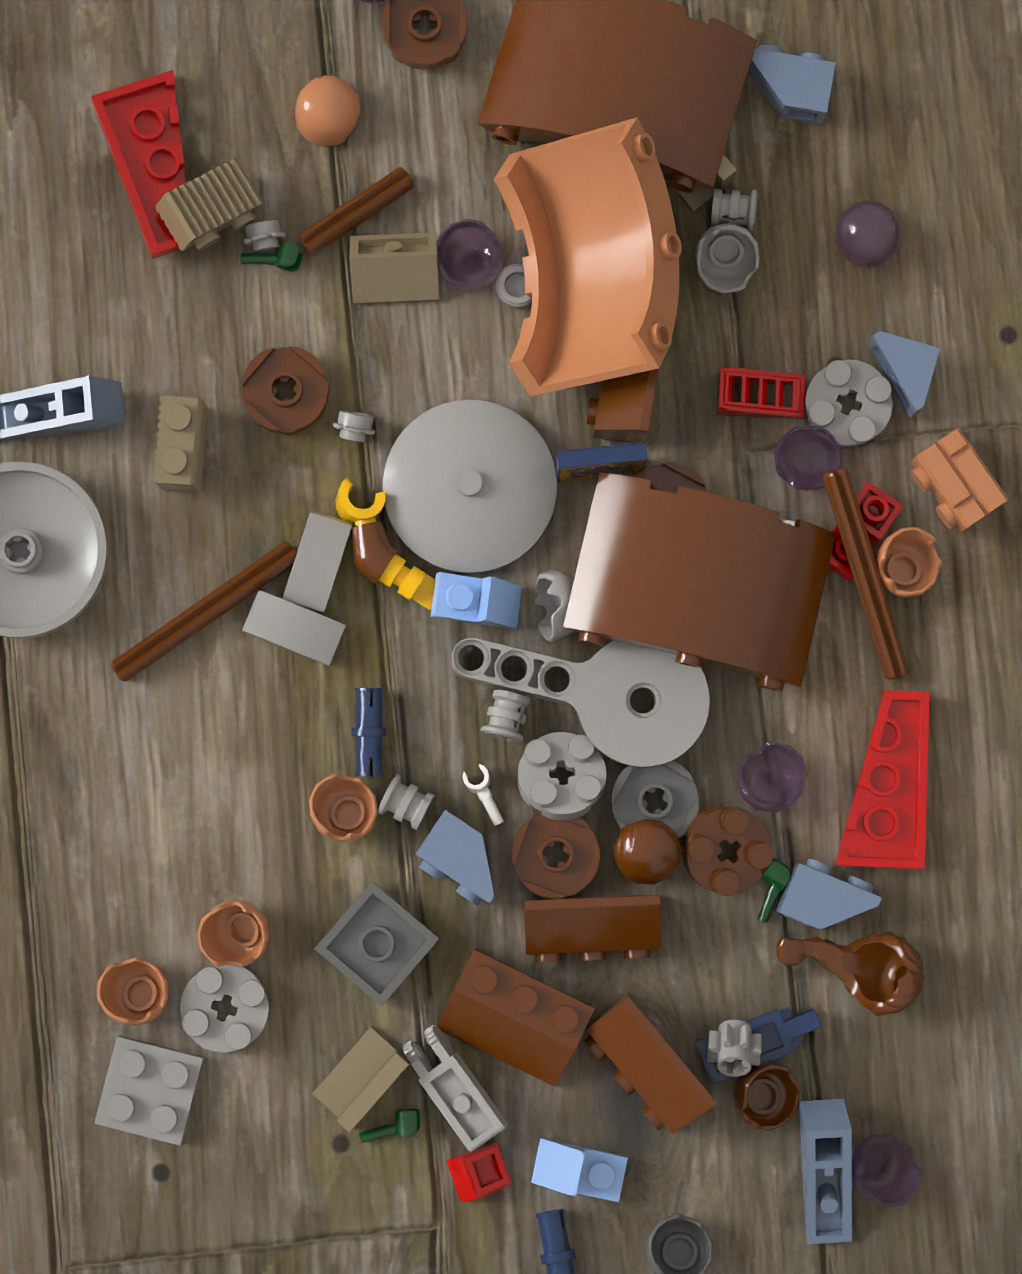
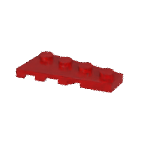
[91,70,186,259]
[834,690,930,869]

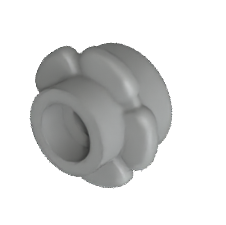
[243,220,285,252]
[333,410,376,442]

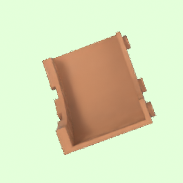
[493,117,682,397]

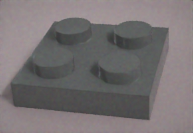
[314,881,440,1007]

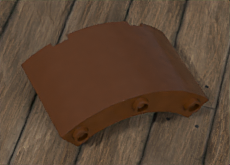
[478,0,757,193]
[563,472,836,692]

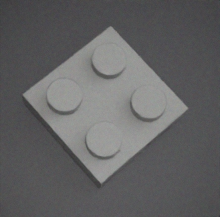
[94,1035,205,1146]

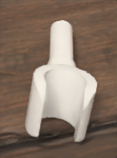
[463,764,504,826]

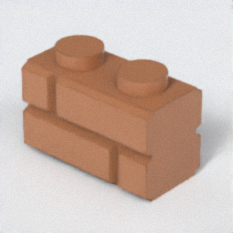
[910,428,1009,533]

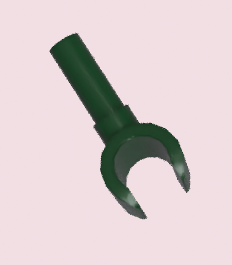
[240,241,304,272]
[757,858,790,923]
[359,1109,420,1143]

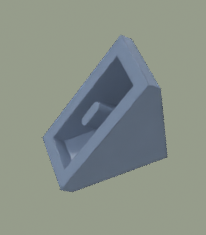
[867,331,940,419]

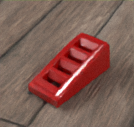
[716,367,805,419]

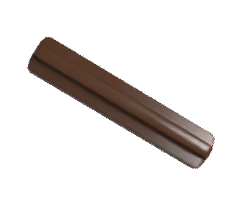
[298,167,413,255]

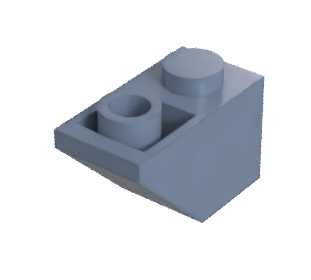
[748,45,836,125]
[416,810,495,906]
[775,858,882,930]

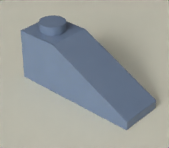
[0,376,125,441]
[799,1099,852,1244]

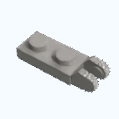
[403,1025,509,1152]

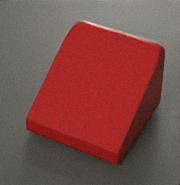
[447,1142,512,1202]

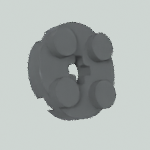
[611,760,699,838]

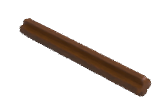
[823,468,909,680]
[111,541,297,682]

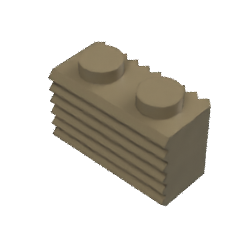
[156,158,263,251]
[151,395,208,493]

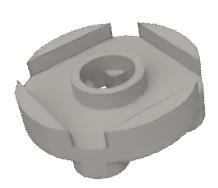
[804,359,893,448]
[517,732,607,821]
[180,965,270,1053]

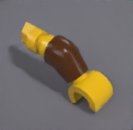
[335,477,435,610]

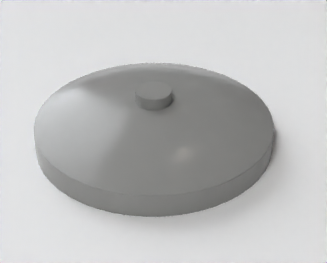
[383,400,557,574]
[0,462,109,638]

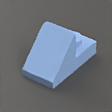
[430,572,522,630]
[531,1138,628,1202]

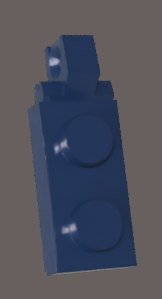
[695,1007,822,1084]

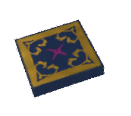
[555,442,648,482]

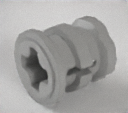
[711,189,758,233]
[480,690,531,742]
[378,774,434,830]

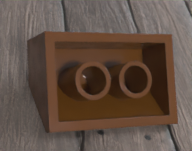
[586,368,659,444]
[524,894,661,963]
[437,948,595,1087]
[584,993,717,1134]

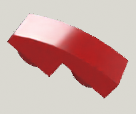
[828,481,904,583]

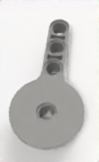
[450,638,710,767]

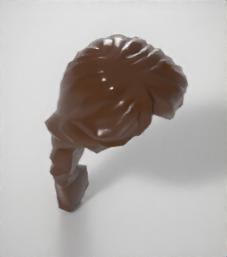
[776,931,924,1016]

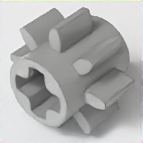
[707,1020,762,1077]

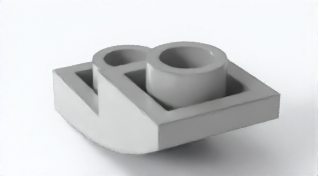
[282,510,353,613]
[242,590,346,666]

